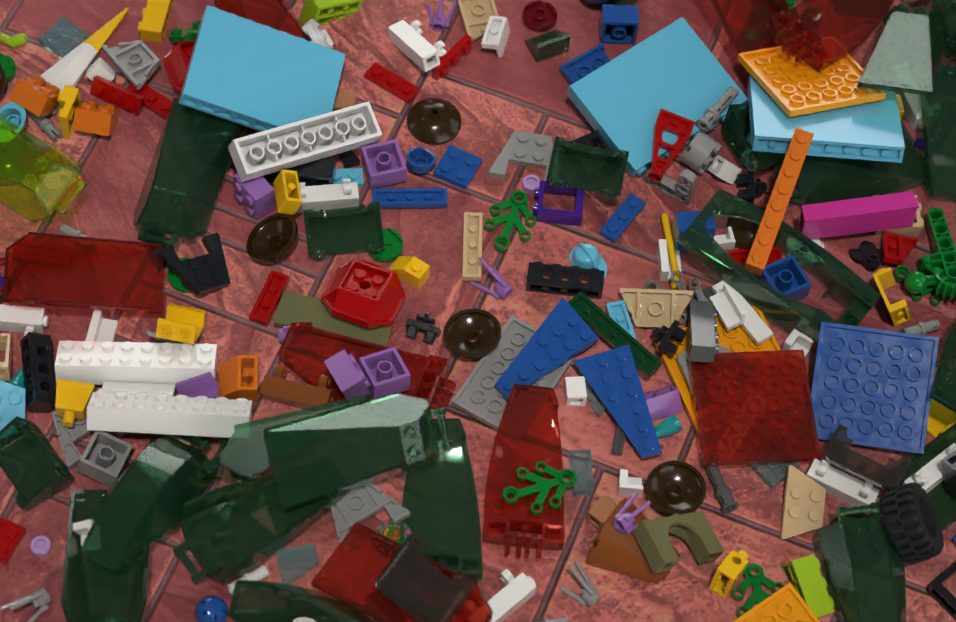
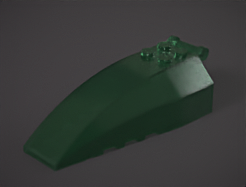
[173,457,352,584]
[812,502,906,622]

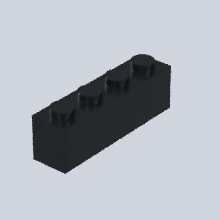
[263,158,336,186]

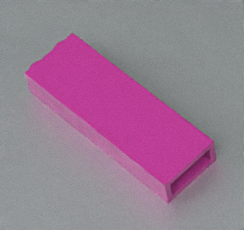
[798,191,919,241]

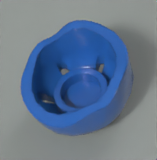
[406,147,436,174]
[194,595,228,622]

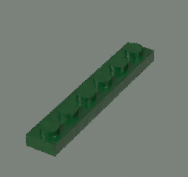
[568,291,662,378]

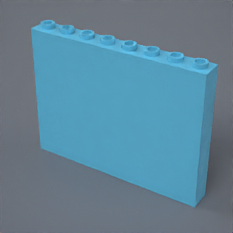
[178,5,346,132]
[566,17,748,178]
[747,74,905,163]

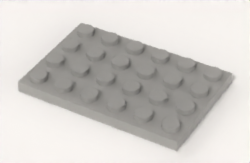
[451,315,577,442]

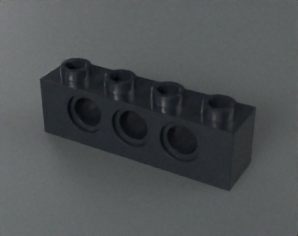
[526,261,605,300]
[20,332,56,413]

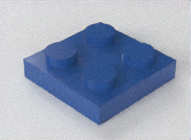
[433,145,483,190]

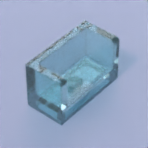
[569,449,594,496]

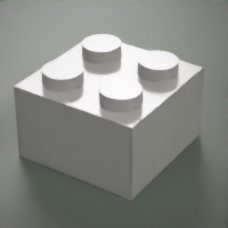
[76,431,133,488]

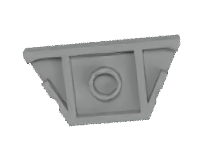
[102,40,160,90]

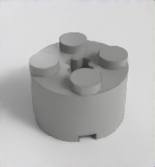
[680,131,722,175]

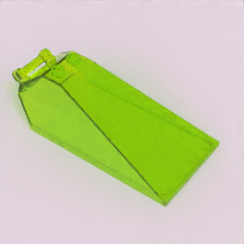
[0,115,87,223]

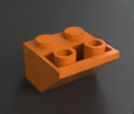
[9,75,60,117]
[72,100,120,137]
[219,355,259,401]

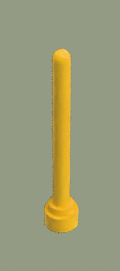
[661,213,687,290]

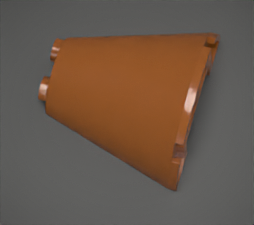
[585,497,681,584]

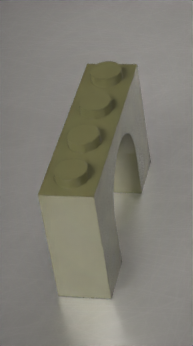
[633,511,724,574]

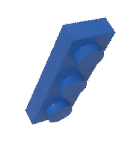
[599,193,646,244]

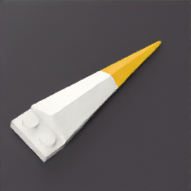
[40,7,129,115]

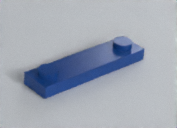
[372,188,448,208]

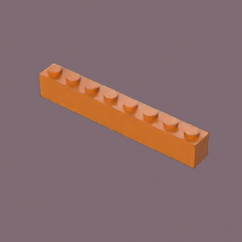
[743,128,814,276]

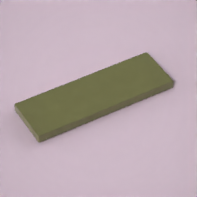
[274,291,394,350]

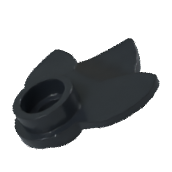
[849,240,883,271]

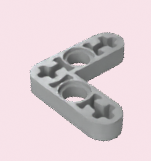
[643,169,697,204]

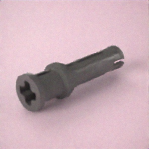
[702,455,739,514]

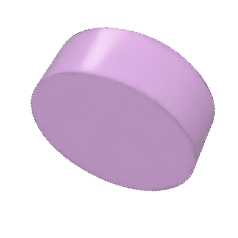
[522,174,540,193]
[30,536,52,557]

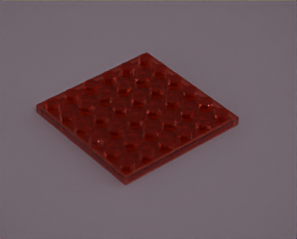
[688,350,821,466]

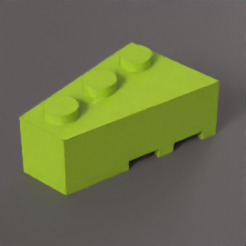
[299,0,363,26]
[780,554,835,618]

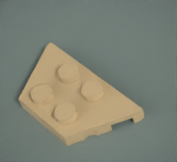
[456,0,499,43]
[620,288,694,329]
[780,465,826,541]

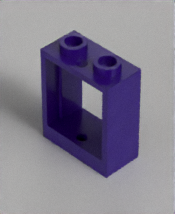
[533,180,585,226]

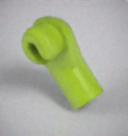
[0,33,28,48]

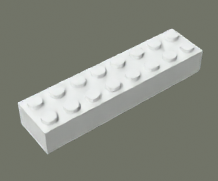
[228,101,383,182]
[55,340,217,385]
[87,390,252,439]

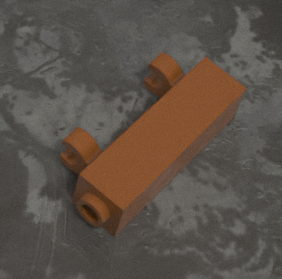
[258,365,335,414]

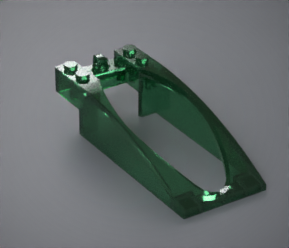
[677,188,881,343]

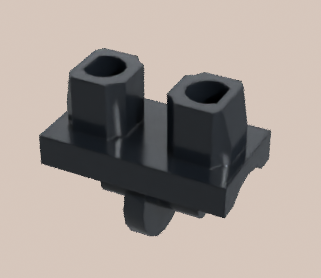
[736,169,767,205]
[405,311,441,345]
[652,320,687,357]

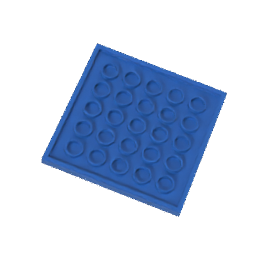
[805,321,939,454]

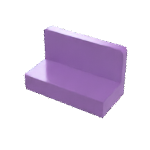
[175,372,220,399]
[644,385,683,421]

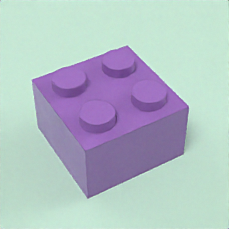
[361,139,407,189]
[233,173,275,221]
[359,347,411,401]
[324,349,371,406]

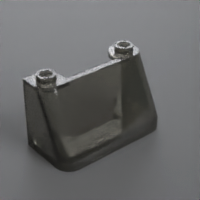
[825,424,912,491]
[375,533,476,622]

